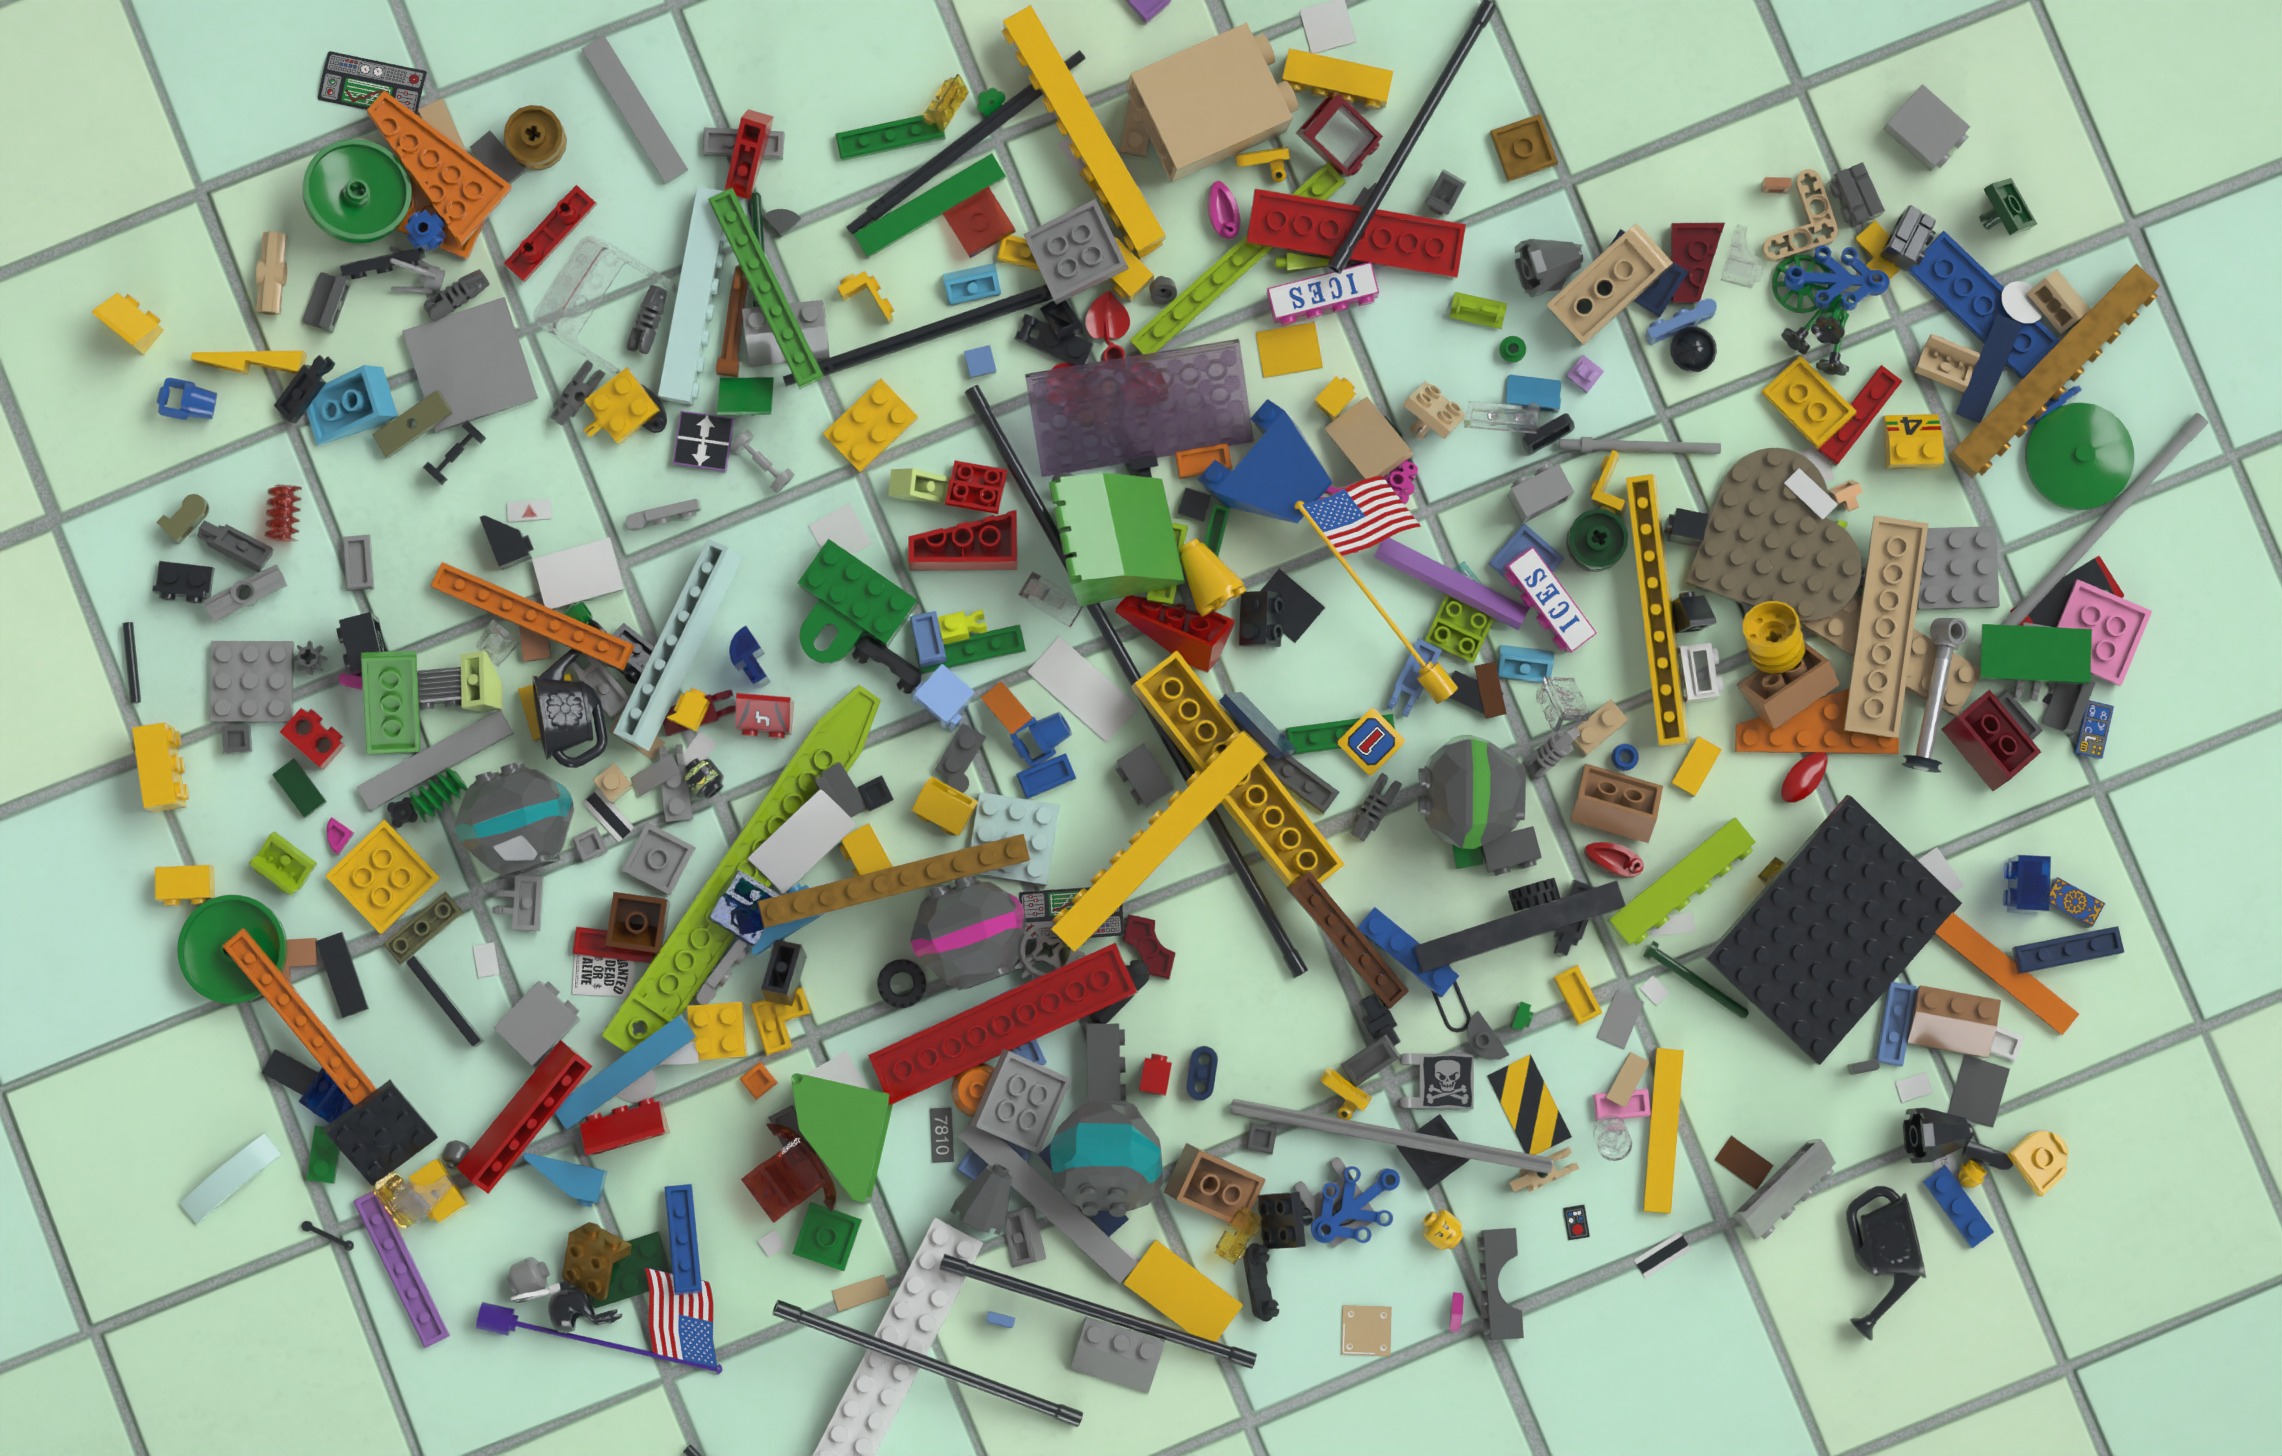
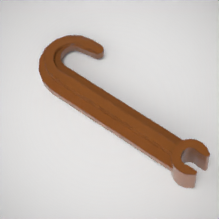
[716,264,748,377]

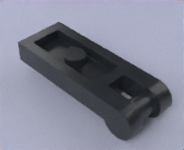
[1014,314,1094,369]

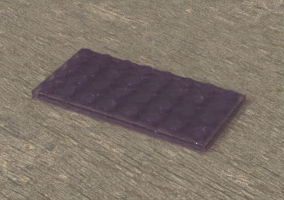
[1025,339,1254,477]

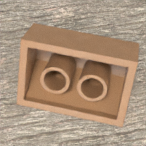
[1736,643,1840,729]
[1570,763,1663,843]
[1907,985,2001,1058]

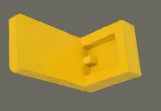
[837,271,895,323]
[1589,450,1627,516]

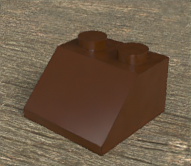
[605,892,670,953]

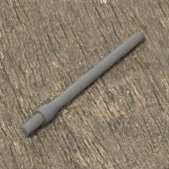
[1559,437,1721,454]

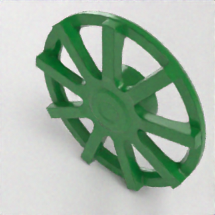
[1772,254,1833,313]

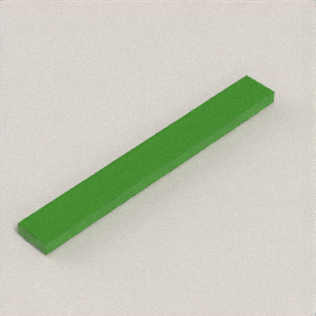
[708,188,824,389]

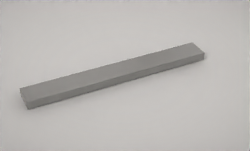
[957,1121,1138,1284]

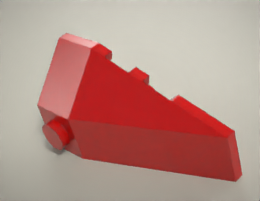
[1115,595,1235,673]

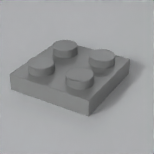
[622,822,696,896]

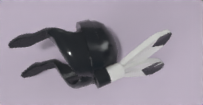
[510,1280,622,1333]

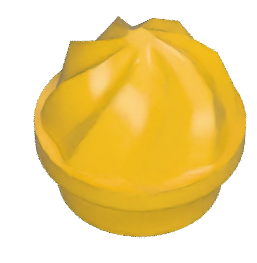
[1958,1159,1987,1188]

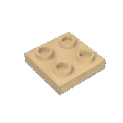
[1403,381,1467,439]

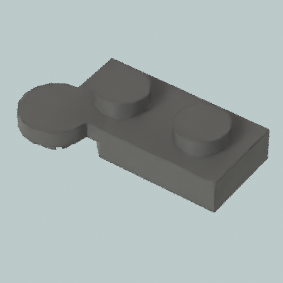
[935,723,986,793]

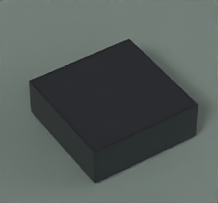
[1178,488,1211,522]
[858,775,894,812]

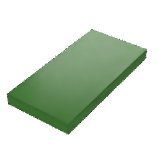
[361,651,421,754]

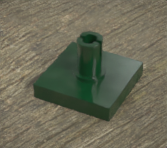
[1979,178,2037,235]

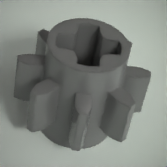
[292,641,328,675]

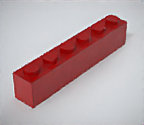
[456,1040,592,1194]

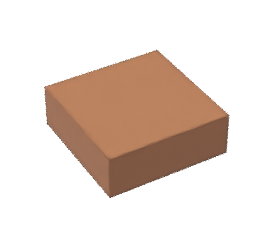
[1761,177,1792,193]

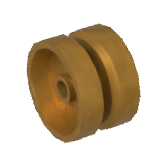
[504,105,567,171]

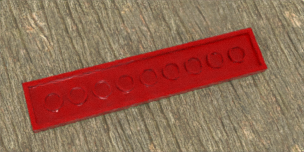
[868,943,1138,1105]

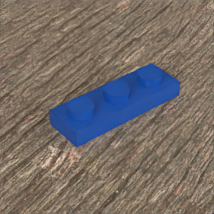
[1922,1165,1994,1248]

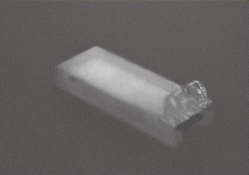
[1464,401,1540,434]

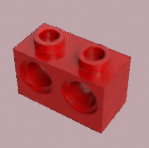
[280,708,346,770]
[1139,1054,1172,1096]

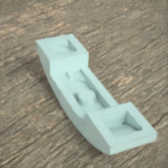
[180,1133,282,1224]

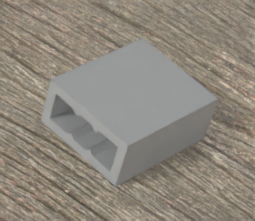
[1883,84,1970,171]
[494,981,581,1066]

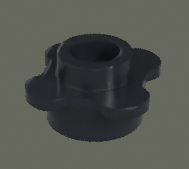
[387,797,418,828]

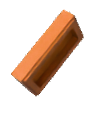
[1175,442,1232,479]
[981,681,1032,735]

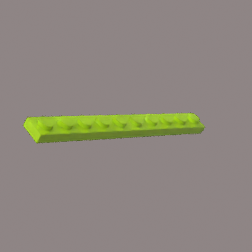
[1130,162,1346,361]

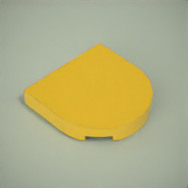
[2006,1131,2069,1196]

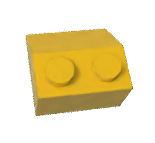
[91,293,164,355]

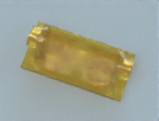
[923,74,969,132]
[1215,1206,1262,1265]

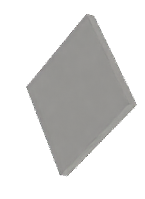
[402,297,538,433]

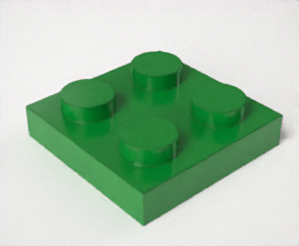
[792,1202,862,1271]

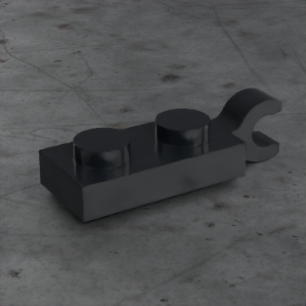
[274,355,335,424]

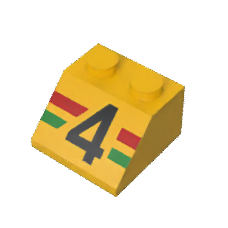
[1883,414,1944,469]

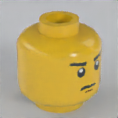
[1422,1209,1463,1250]

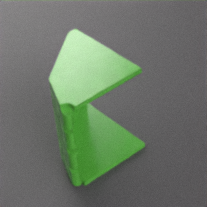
[1049,472,1185,607]
[791,1073,893,1203]

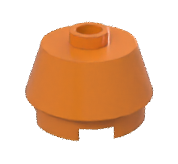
[951,1064,995,1117]

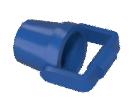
[157,378,217,420]
[1010,712,1072,767]

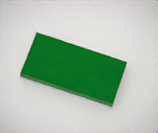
[1980,624,2092,684]

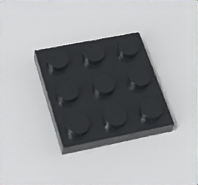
[324,1079,438,1186]

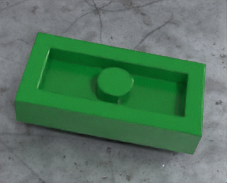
[306,1126,340,1184]

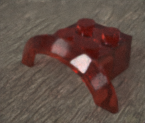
[741,1123,836,1223]

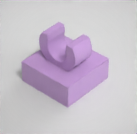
[1566,355,1604,393]

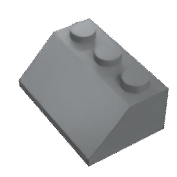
[742,300,830,367]
[1070,1316,1165,1394]

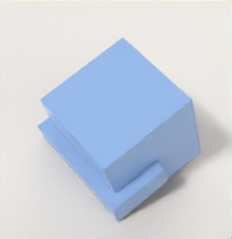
[911,664,975,732]

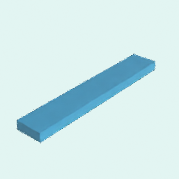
[555,1015,697,1130]

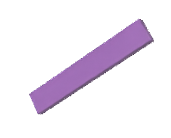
[1374,538,1529,630]
[353,1189,450,1348]

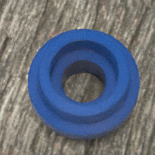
[1611,744,1639,771]

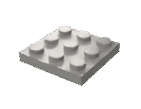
[1023,199,1129,304]
[1917,526,2000,610]
[210,641,294,723]
[971,1049,1072,1154]

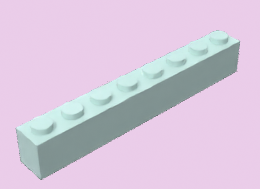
[658,187,728,405]
[613,539,743,751]

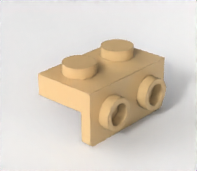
[1914,334,1980,392]

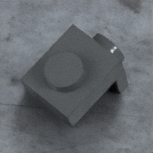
[1425,169,1467,215]

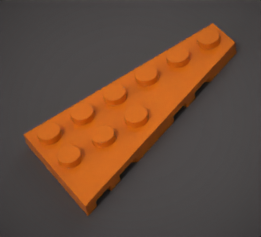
[367,91,512,247]
[1735,689,1899,754]

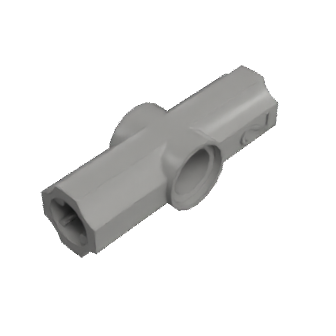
[203,565,287,622]

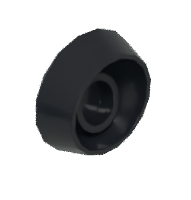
[1670,326,1717,372]

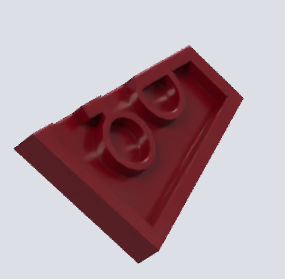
[1670,223,1725,304]

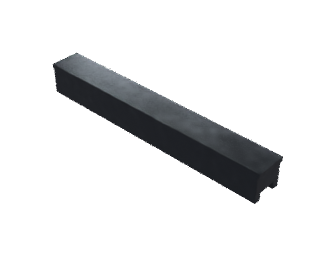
[1411,880,1626,975]

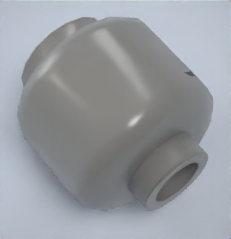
[507,1257,550,1295]

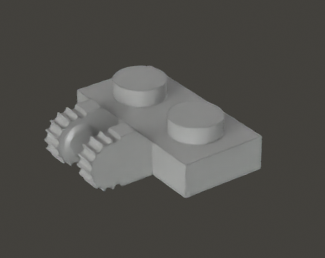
[492,875,544,932]

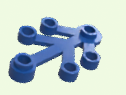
[1784,245,1890,311]
[1311,1166,1400,1243]

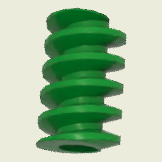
[409,767,468,823]

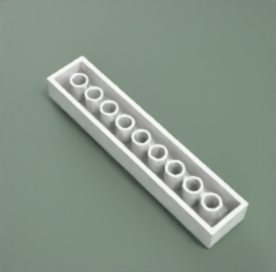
[813,1218,985,1456]

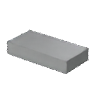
[342,534,375,591]

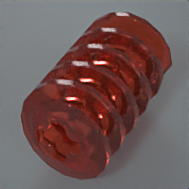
[264,485,302,542]

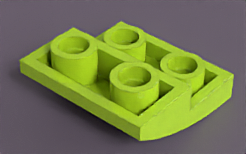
[1425,594,1495,663]

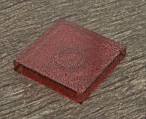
[943,186,1016,259]

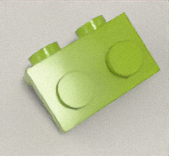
[249,831,317,895]

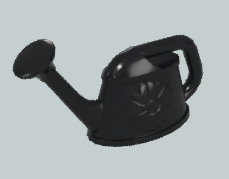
[532,619,608,768]
[1846,1186,1926,1341]

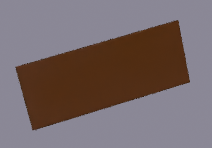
[1474,662,1507,718]

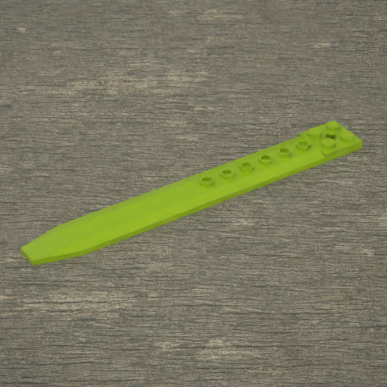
[600,684,881,1053]

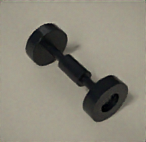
[423,420,487,485]

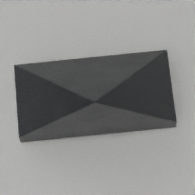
[1040,300,1083,339]

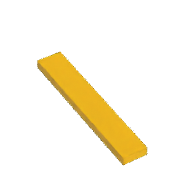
[1643,1048,1684,1214]

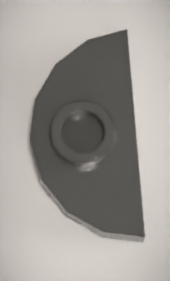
[1467,1010,1510,1060]

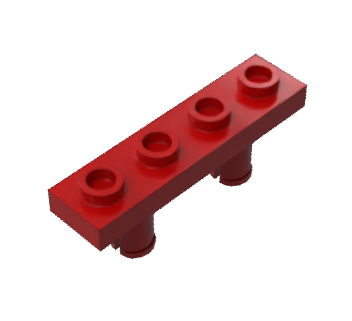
[504,185,597,283]

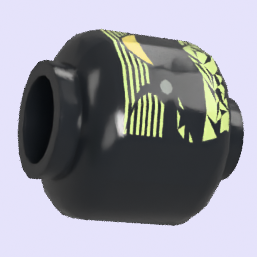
[683,758,724,799]

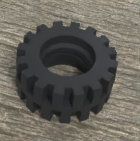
[1508,878,1560,912]
[877,959,926,1008]

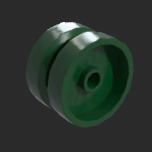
[1566,509,1628,572]

